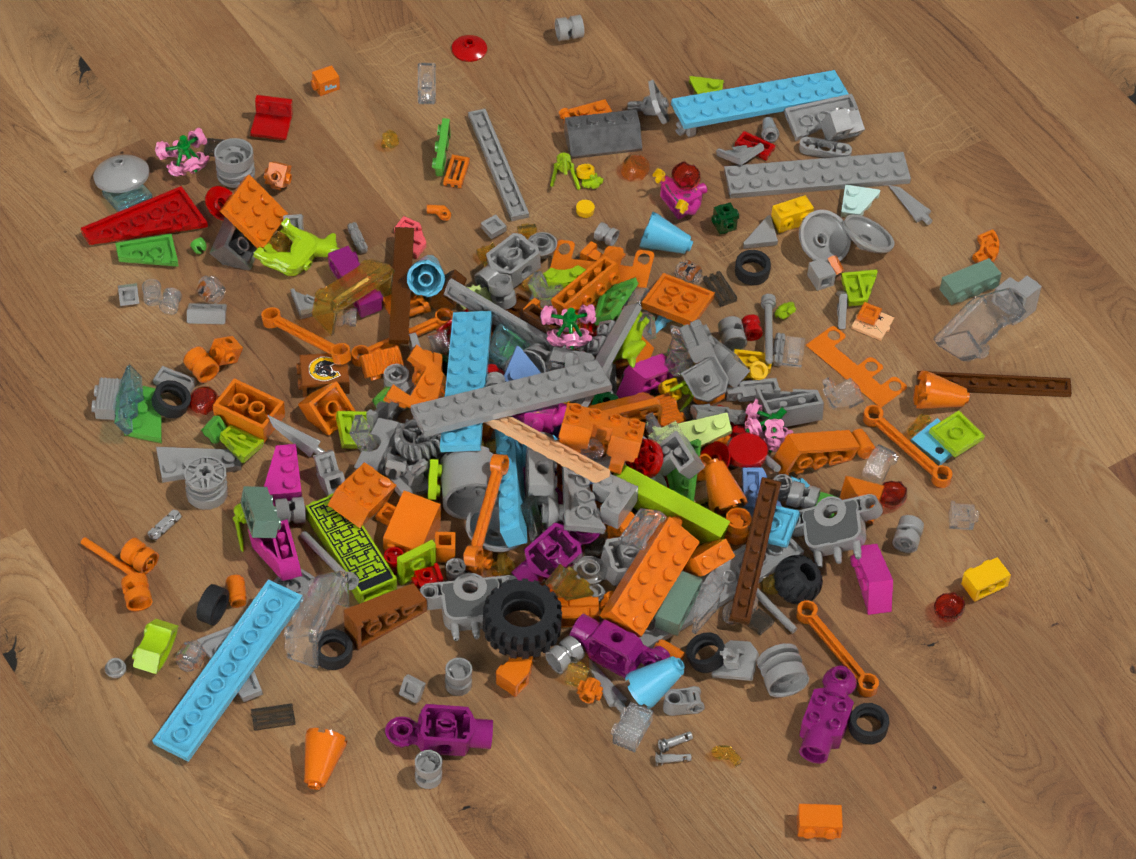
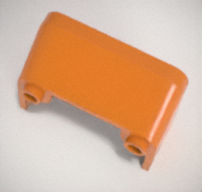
[588,392,662,429]

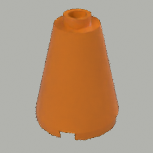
[913,370,970,409]
[704,458,748,515]
[304,728,348,790]

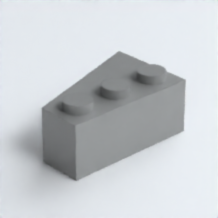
[755,387,824,430]

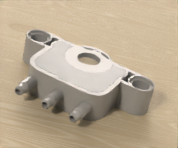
[792,494,883,568]
[420,573,519,641]

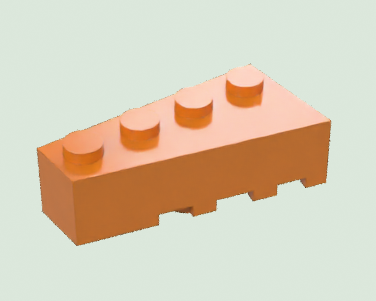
[772,430,860,475]

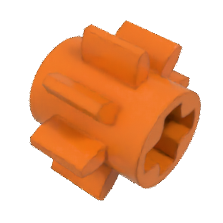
[577,677,603,704]

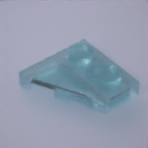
[102,184,153,212]
[489,324,530,365]

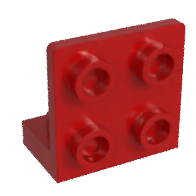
[250,95,293,140]

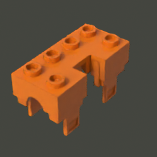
[558,402,646,474]

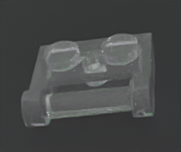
[618,508,667,550]

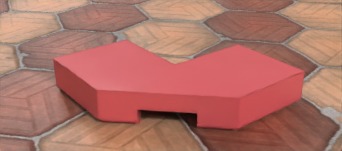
[394,216,426,259]

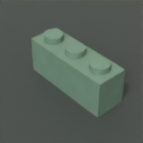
[940,258,1002,305]
[240,486,281,538]
[653,571,702,636]

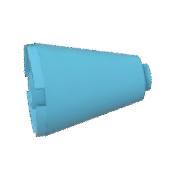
[639,212,693,254]
[407,255,445,297]
[625,656,685,709]

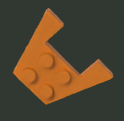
[383,344,447,409]

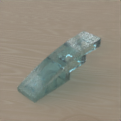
[114,364,144,435]

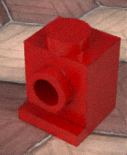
[411,563,443,591]

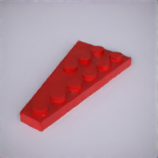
[81,186,208,245]

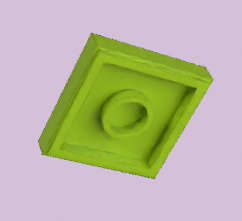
[929,410,985,458]
[397,540,436,585]

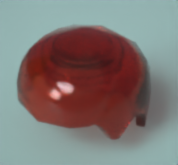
[671,161,701,191]
[189,386,219,415]
[880,481,908,509]
[934,592,965,622]

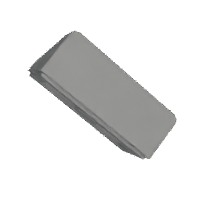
[187,303,227,324]

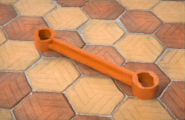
[261,307,351,365]
[351,308,453,367]
[863,405,953,488]
[464,454,509,567]
[796,600,879,697]

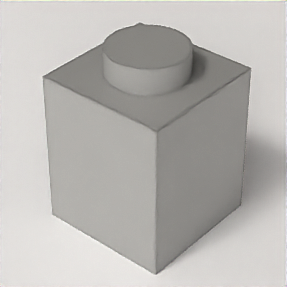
[807,257,836,291]

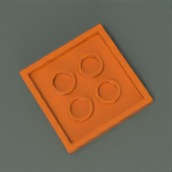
[220,174,288,249]
[641,273,715,326]

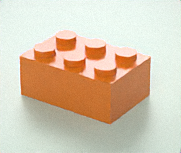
[213,378,285,443]
[328,462,397,528]

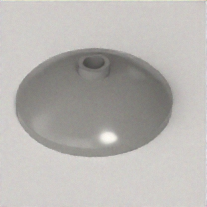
[93,155,149,193]
[799,210,851,263]
[843,214,895,253]
[465,504,519,552]

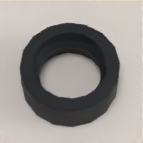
[735,250,771,285]
[151,380,191,419]
[196,584,229,625]
[313,629,353,670]
[686,632,725,673]
[848,703,889,744]

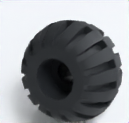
[773,555,823,605]

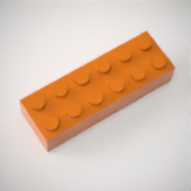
[599,516,700,638]

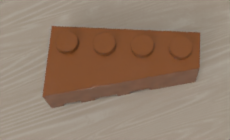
[344,583,427,650]

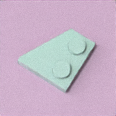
[841,185,880,217]

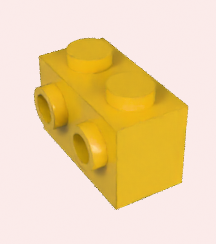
[771,195,814,233]
[961,557,1011,602]

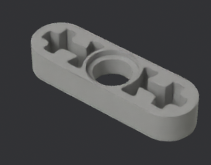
[799,137,852,158]

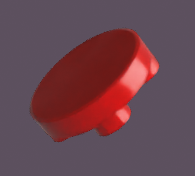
[728,433,768,468]
[626,438,663,478]

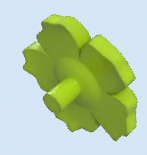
[582,173,603,189]
[774,302,796,320]

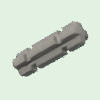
[347,222,368,254]
[772,333,786,367]
[148,509,182,541]

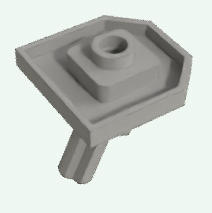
[627,80,670,124]
[681,354,729,402]
[387,459,430,497]
[711,640,759,681]

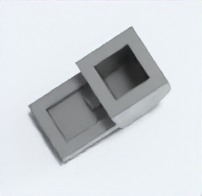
[313,449,345,496]

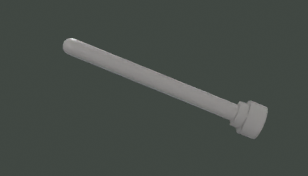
[761,294,776,364]
[300,531,359,590]

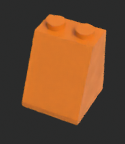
[383,490,441,553]

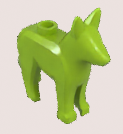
[253,218,340,276]
[612,311,649,368]

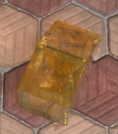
[544,564,595,601]

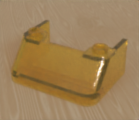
[312,259,395,336]

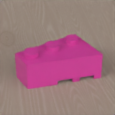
[616,353,679,399]
[264,444,302,506]
[248,519,302,581]
[850,544,893,615]

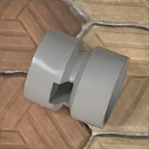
[555,15,585,41]
[487,274,517,310]
[718,316,747,352]
[384,364,409,388]
[786,481,821,509]
[275,497,306,524]
[892,515,924,553]
[545,636,585,674]
[445,658,472,696]
[415,750,442,789]

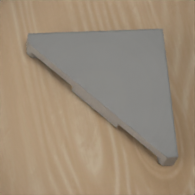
[716,143,764,165]
[743,215,778,249]
[290,289,335,319]
[836,291,847,329]

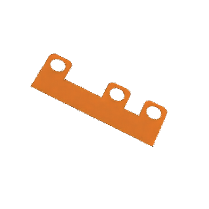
[550,240,654,288]
[806,326,907,408]

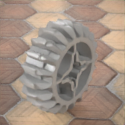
[394,416,443,462]

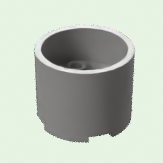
[440,446,499,520]

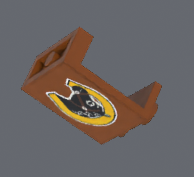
[296,353,350,398]

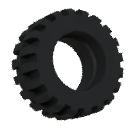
[483,578,562,659]

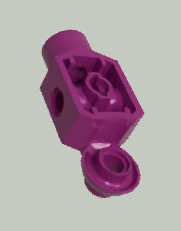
[511,523,600,584]
[570,614,670,678]
[799,665,857,764]
[385,704,493,756]

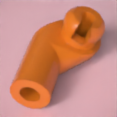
[427,204,451,221]

